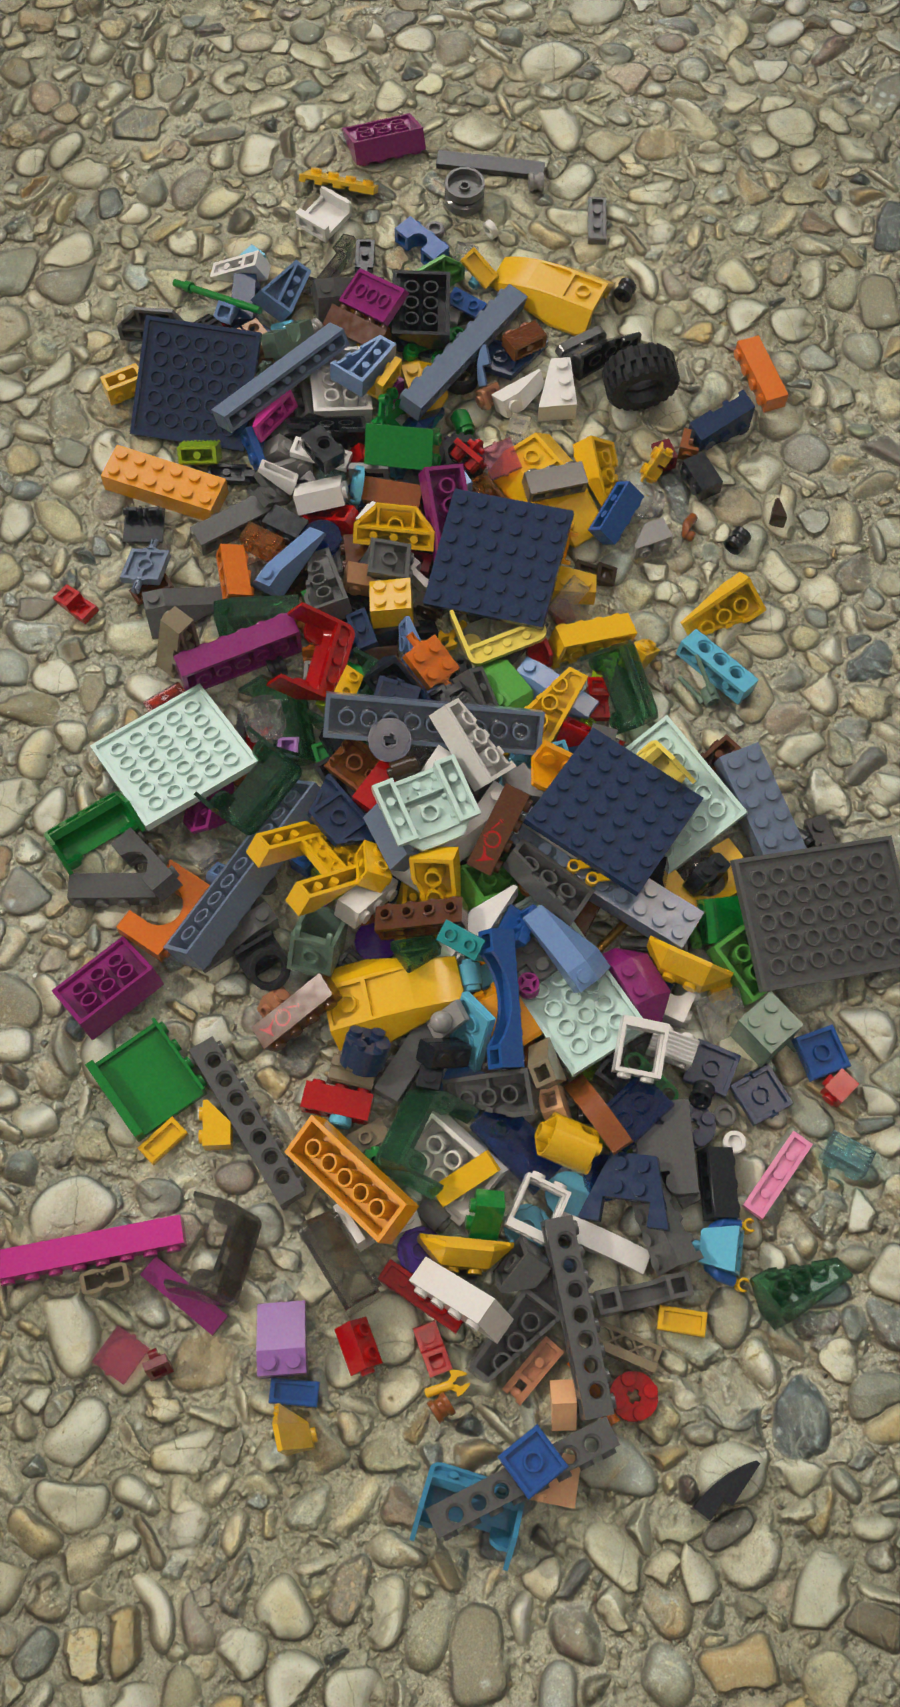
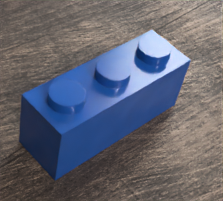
[588,481,644,545]

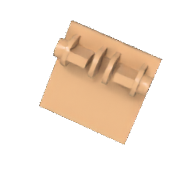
[526,1453,580,1509]

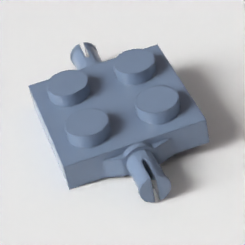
[120,539,171,594]

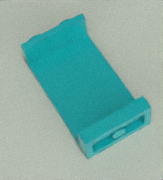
[436,919,486,962]

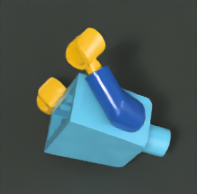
[692,1218,755,1293]

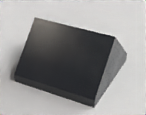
[363,655,422,693]

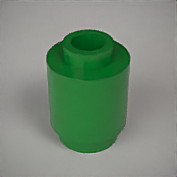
[450,409,475,436]

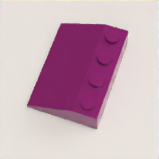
[342,113,426,166]
[52,936,164,1041]

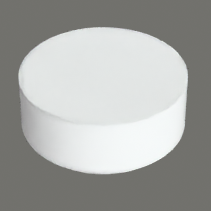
[482,219,499,240]
[722,1131,746,1155]

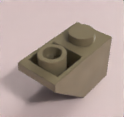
[528,1037,567,1089]

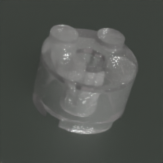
[240,695,287,743]

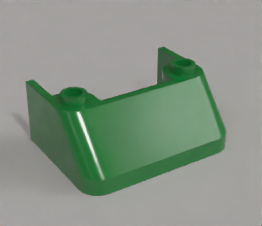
[44,791,146,875]

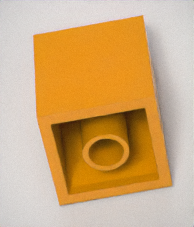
[473,982,543,1046]

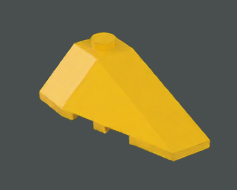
[573,436,618,507]
[680,572,767,636]
[524,667,588,743]
[272,1403,318,1456]

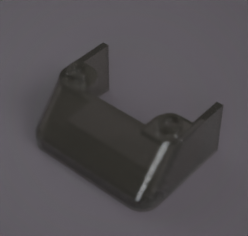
[164,1191,262,1308]
[295,1210,382,1318]

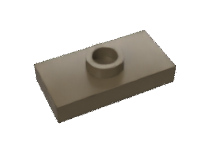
[345,1117,391,1154]

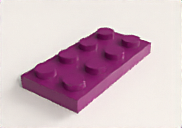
[339,268,409,326]

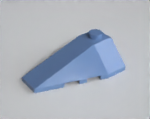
[251,527,326,600]

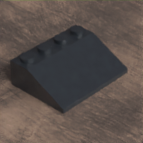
[392,270,450,350]

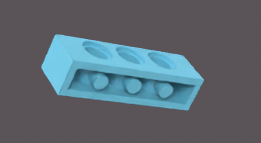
[676,629,759,705]

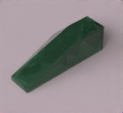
[214,595,300,637]
[750,1257,853,1330]

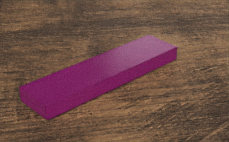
[140,1256,229,1336]

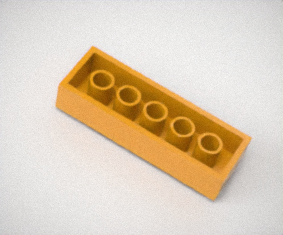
[101,445,229,521]
[284,1115,419,1244]

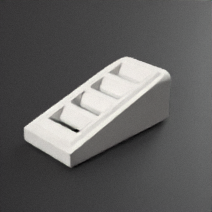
[258,459,299,495]

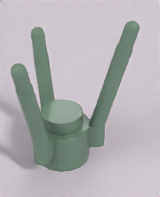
[678,654,721,707]

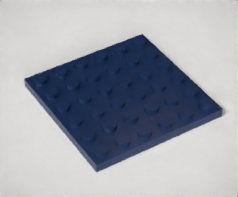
[130,315,262,452]
[423,489,574,630]
[523,727,704,897]

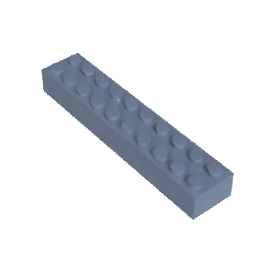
[323,691,545,755]
[163,779,320,970]
[509,806,704,949]

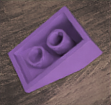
[256,1300,308,1379]

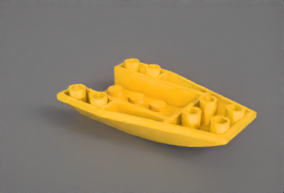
[489,257,614,336]
[487,432,599,548]
[326,956,464,1051]

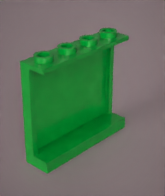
[85,1018,207,1142]

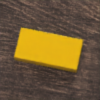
[460,247,499,289]
[138,1116,188,1166]
[656,1305,707,1338]

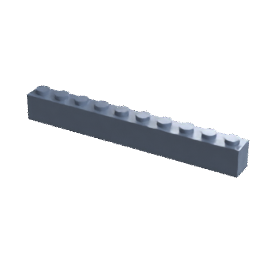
[399,284,528,421]

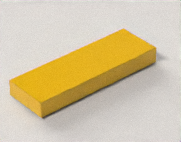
[430,1150,501,1207]

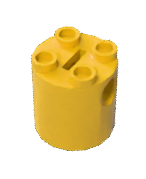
[535,1112,603,1175]

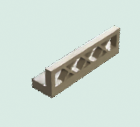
[563,1309,663,1375]

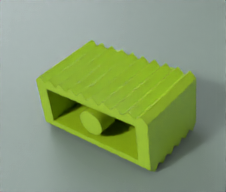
[177,439,222,465]

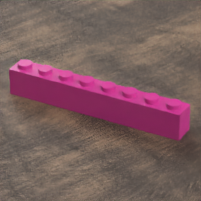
[0,1214,187,1286]

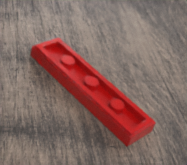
[377,1259,464,1335]

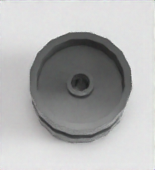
[445,167,485,217]

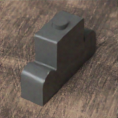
[632,1099,699,1197]

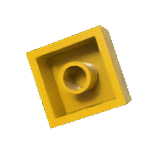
[369,578,414,629]

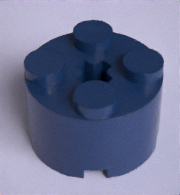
[340,1025,391,1077]

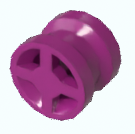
[518,972,540,1000]

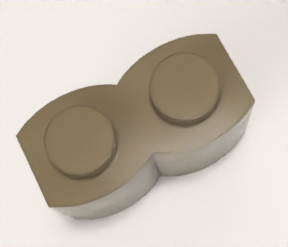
[79,1262,134,1298]

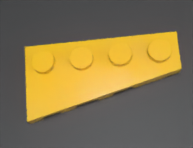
[299,167,379,195]

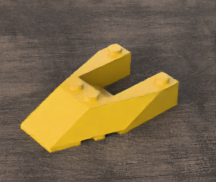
[246,821,361,916]

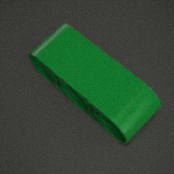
[624,1052,679,1103]

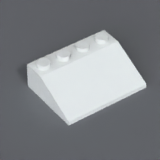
[310,346,373,423]
[391,1108,509,1226]

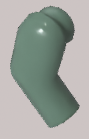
[256,360,274,376]

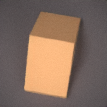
[549,1379,577,1431]

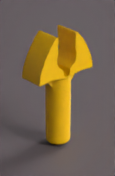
[438,620,467,651]
[424,1370,470,1398]

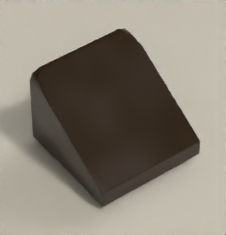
[769,498,787,528]

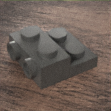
[367,537,414,580]

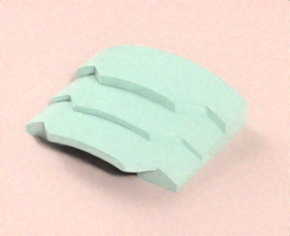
[371,754,481,852]

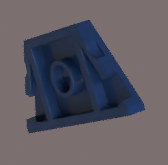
[307,774,375,848]

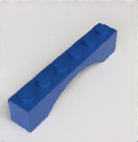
[478,928,525,1070]

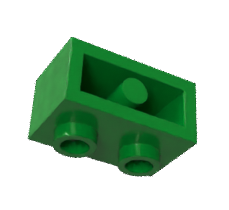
[464,1188,506,1241]

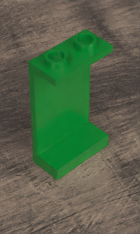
[364,422,442,470]
[696,896,744,944]

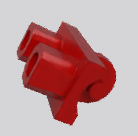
[450,438,487,474]

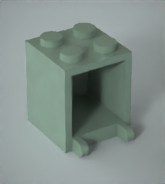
[287,907,348,977]
[730,992,804,1071]

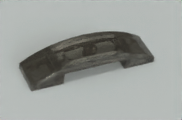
[301,234,356,296]

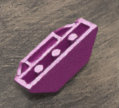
[183,782,235,834]
[602,948,671,1022]

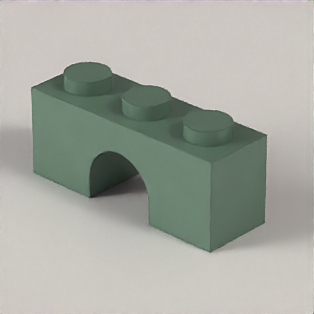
[261,319,314,361]

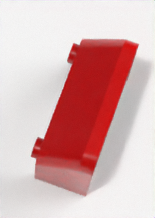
[266,602,355,701]

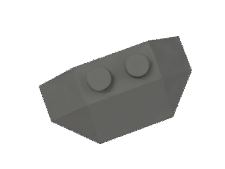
[117,307,184,341]

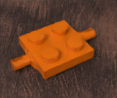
[402,632,460,691]

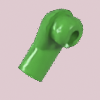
[688,927,702,949]

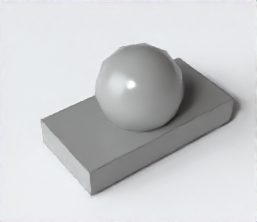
[426,999,470,1038]

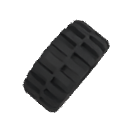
[602,342,680,411]

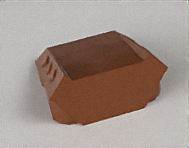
[324,739,380,791]

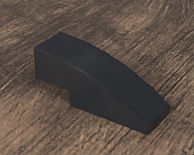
[691,1460,761,1521]

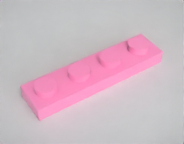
[742,1131,813,1220]

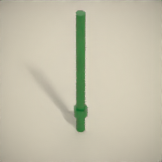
[172,279,263,315]

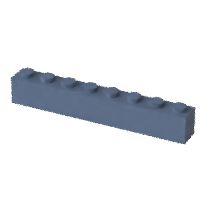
[211,323,350,433]

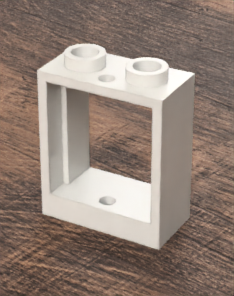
[611,1015,670,1084]
[503,1171,572,1246]

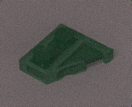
[391,935,442,973]

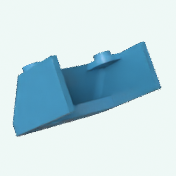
[409,1462,525,1571]

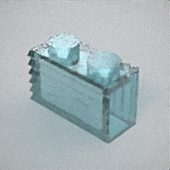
[819,1130,876,1180]

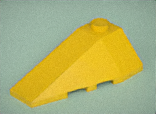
[409,846,461,901]

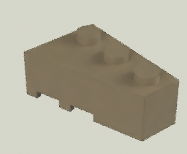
[156,606,200,678]

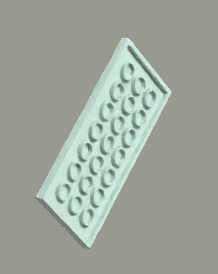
[497,896,645,1078]

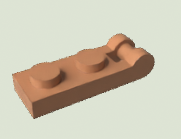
[502,1336,564,1406]

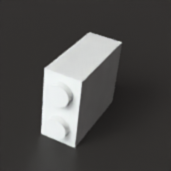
[293,475,349,516]

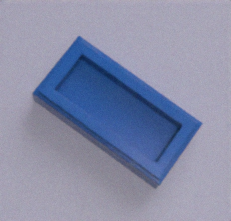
[268,1378,320,1408]

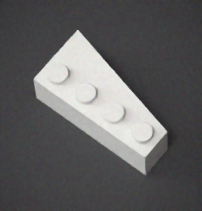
[429,698,516,792]
[409,1257,514,1344]

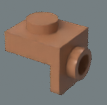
[475,382,500,411]
[257,986,291,1018]

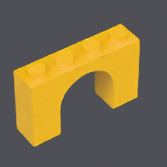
[665,837,744,927]

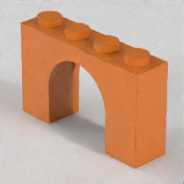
[116,859,210,962]

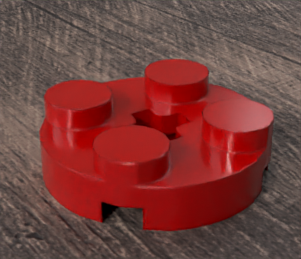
[610,1371,658,1422]

